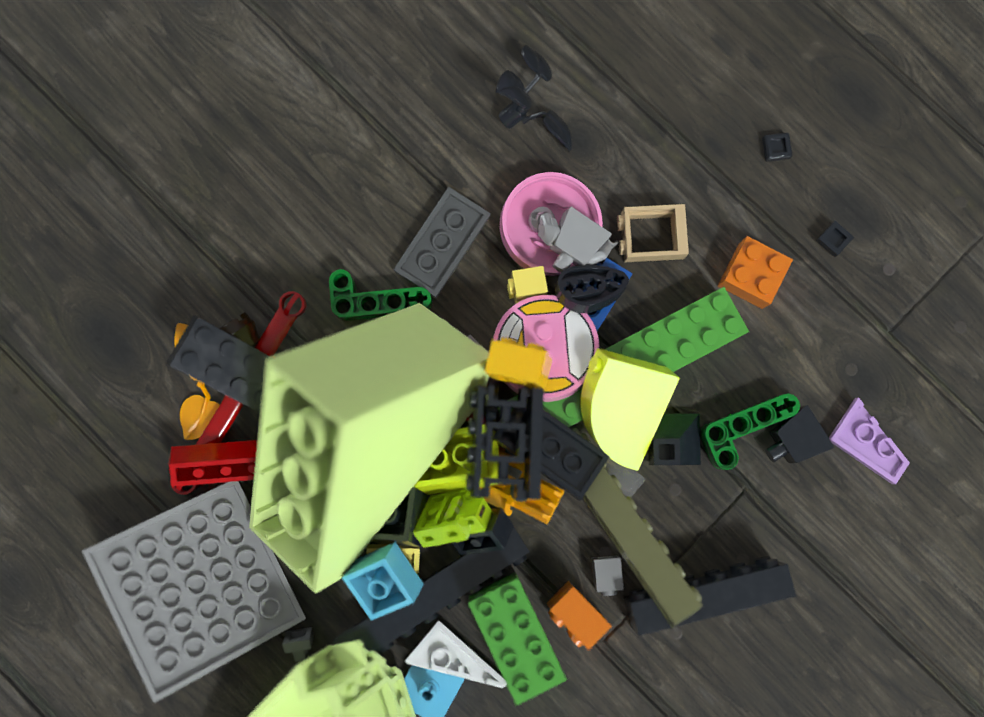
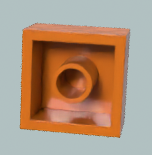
[718,236,793,309]
[547,581,612,650]

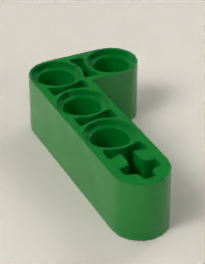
[329,269,432,321]
[700,394,800,470]

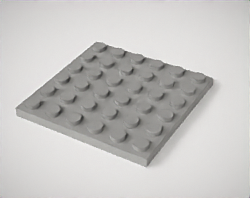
[82,481,306,703]

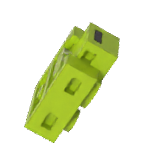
[413,488,493,548]

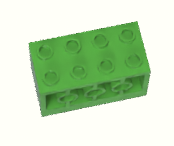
[468,572,566,705]

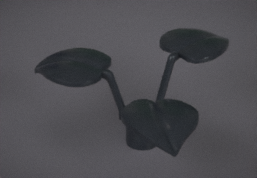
[496,45,572,152]

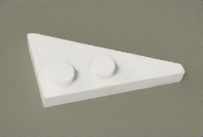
[404,621,507,688]

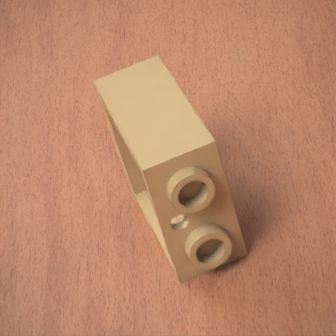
[617,204,689,262]

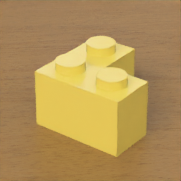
[507,266,548,304]

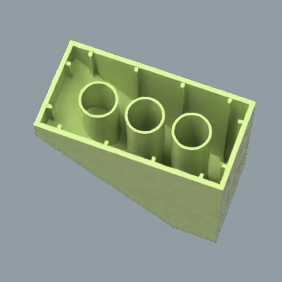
[249,303,489,593]

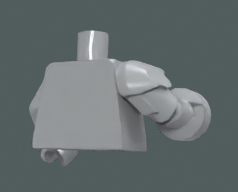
[528,207,618,273]

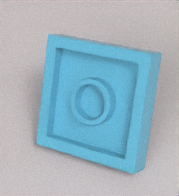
[404,665,464,717]

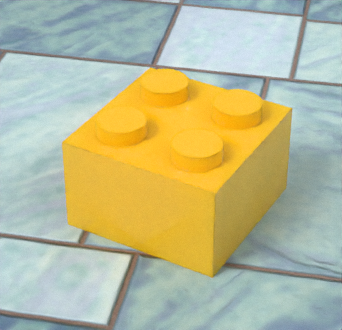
[485,337,553,391]

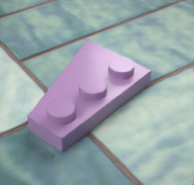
[829,398,909,484]

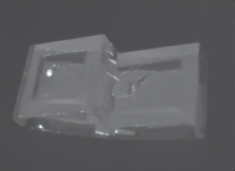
[600,449,646,497]

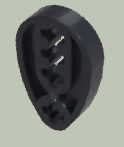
[555,265,629,313]

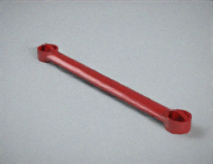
[171,291,307,495]

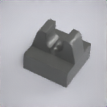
[283,627,314,662]

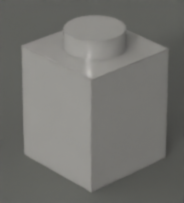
[591,555,624,596]

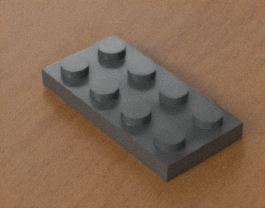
[393,187,491,298]

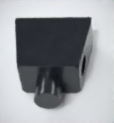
[765,405,834,463]

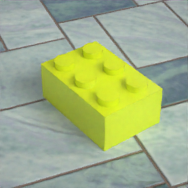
[414,425,499,495]

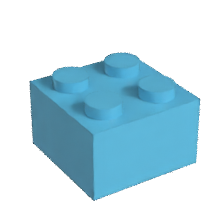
[342,542,424,620]

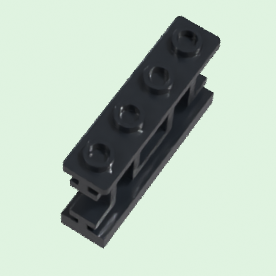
[466,385,544,500]

